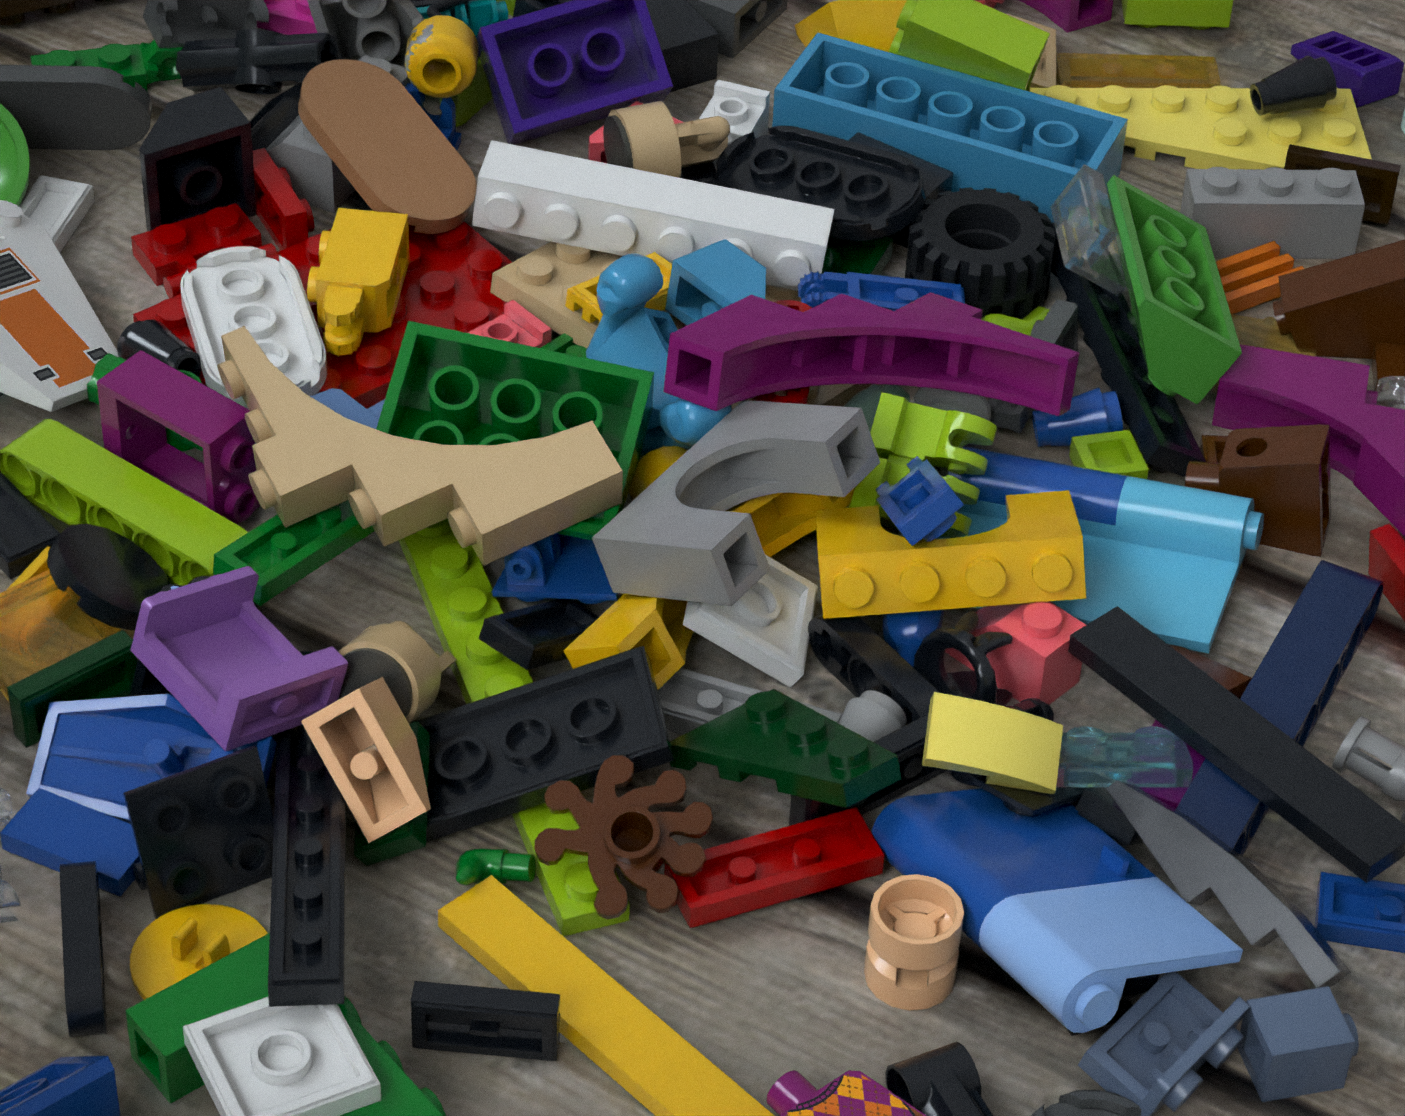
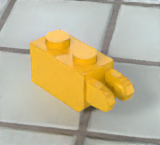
[307,208,410,357]

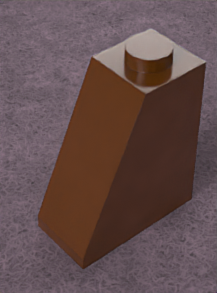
[1273,239,1405,359]

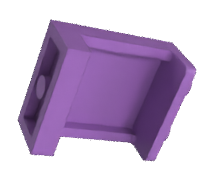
[130,566,348,752]

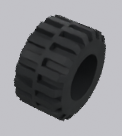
[905,187,1055,319]

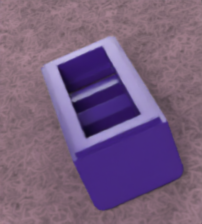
[1290,31,1404,108]

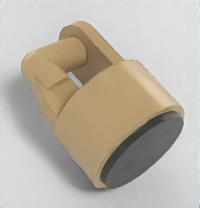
[603,101,730,178]
[338,621,457,724]

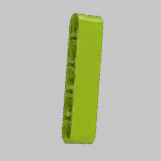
[0,419,248,586]

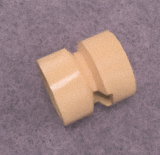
[864,874,964,1011]

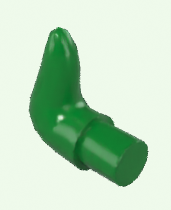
[455,848,536,886]

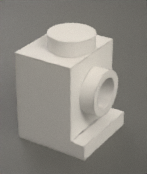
[699,80,770,146]

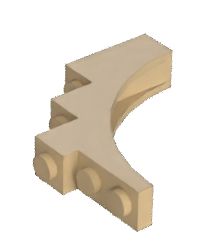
[217,326,623,566]

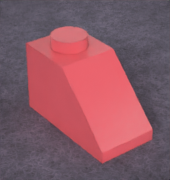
[945,601,1086,705]

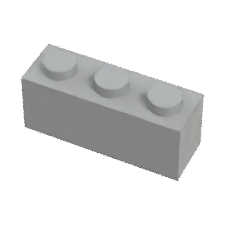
[1180,167,1365,259]

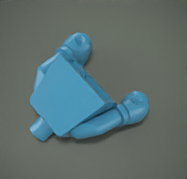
[586,253,732,456]

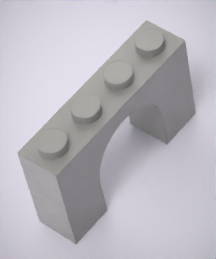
[592,400,880,606]

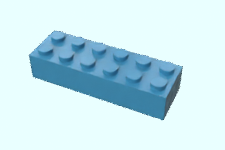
[772,32,1128,234]

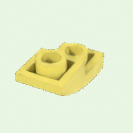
[922,692,1063,794]

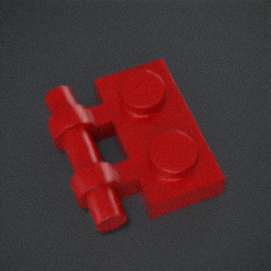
[131,203,278,298]

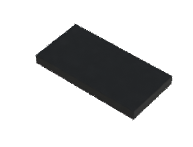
[412,645,674,842]

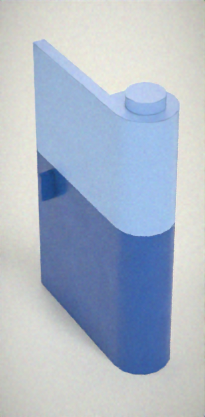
[872,788,1243,1033]

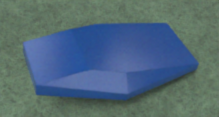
[26,694,277,824]

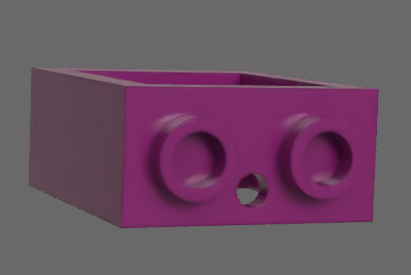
[97,350,260,524]

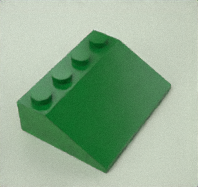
[376,321,654,541]

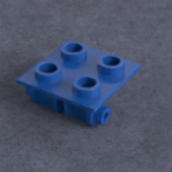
[492,533,620,604]

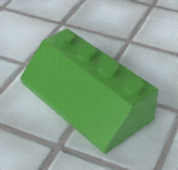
[1107,175,1242,405]

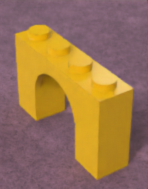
[815,490,1086,619]

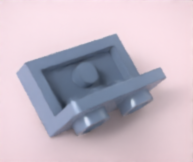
[1078,972,1251,1116]

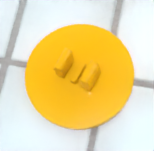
[130,904,268,1000]

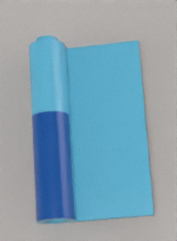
[936,446,1264,654]

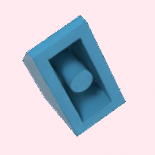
[665,239,766,325]

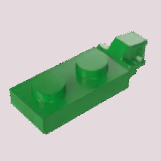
[30,40,183,92]

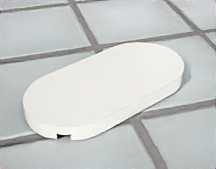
[180,246,327,409]

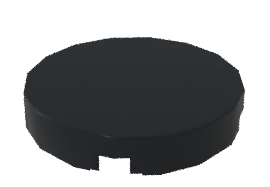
[47,524,170,631]

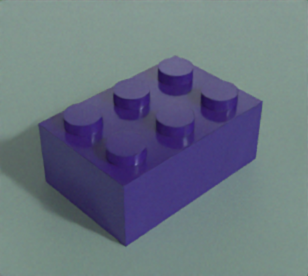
[476,0,673,145]

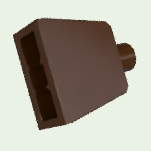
[1185,424,1331,557]

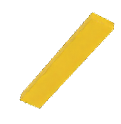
[438,875,774,1116]

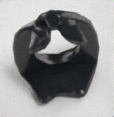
[913,610,1013,706]

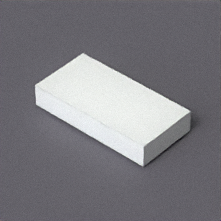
[19,175,95,253]

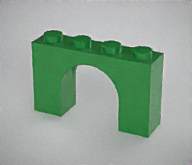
[125,933,446,1116]

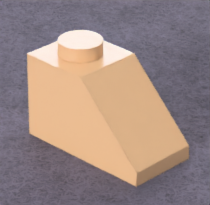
[301,677,431,843]

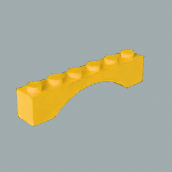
[563,488,855,691]

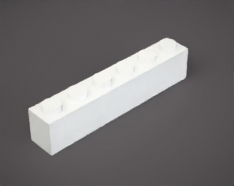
[472,140,835,291]

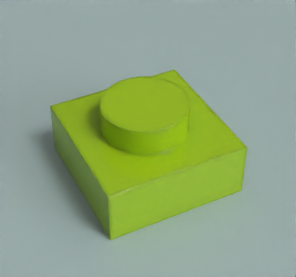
[1069,430,1149,479]

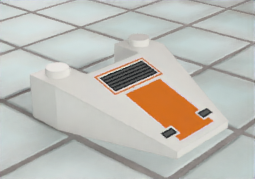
[0,200,119,412]

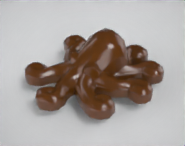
[534,755,713,919]

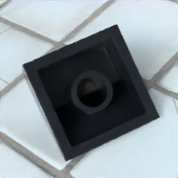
[139,87,257,231]

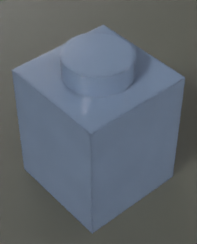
[1237,986,1359,1102]

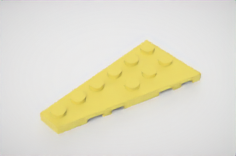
[1029,85,1372,170]

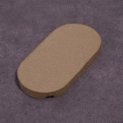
[298,59,477,234]

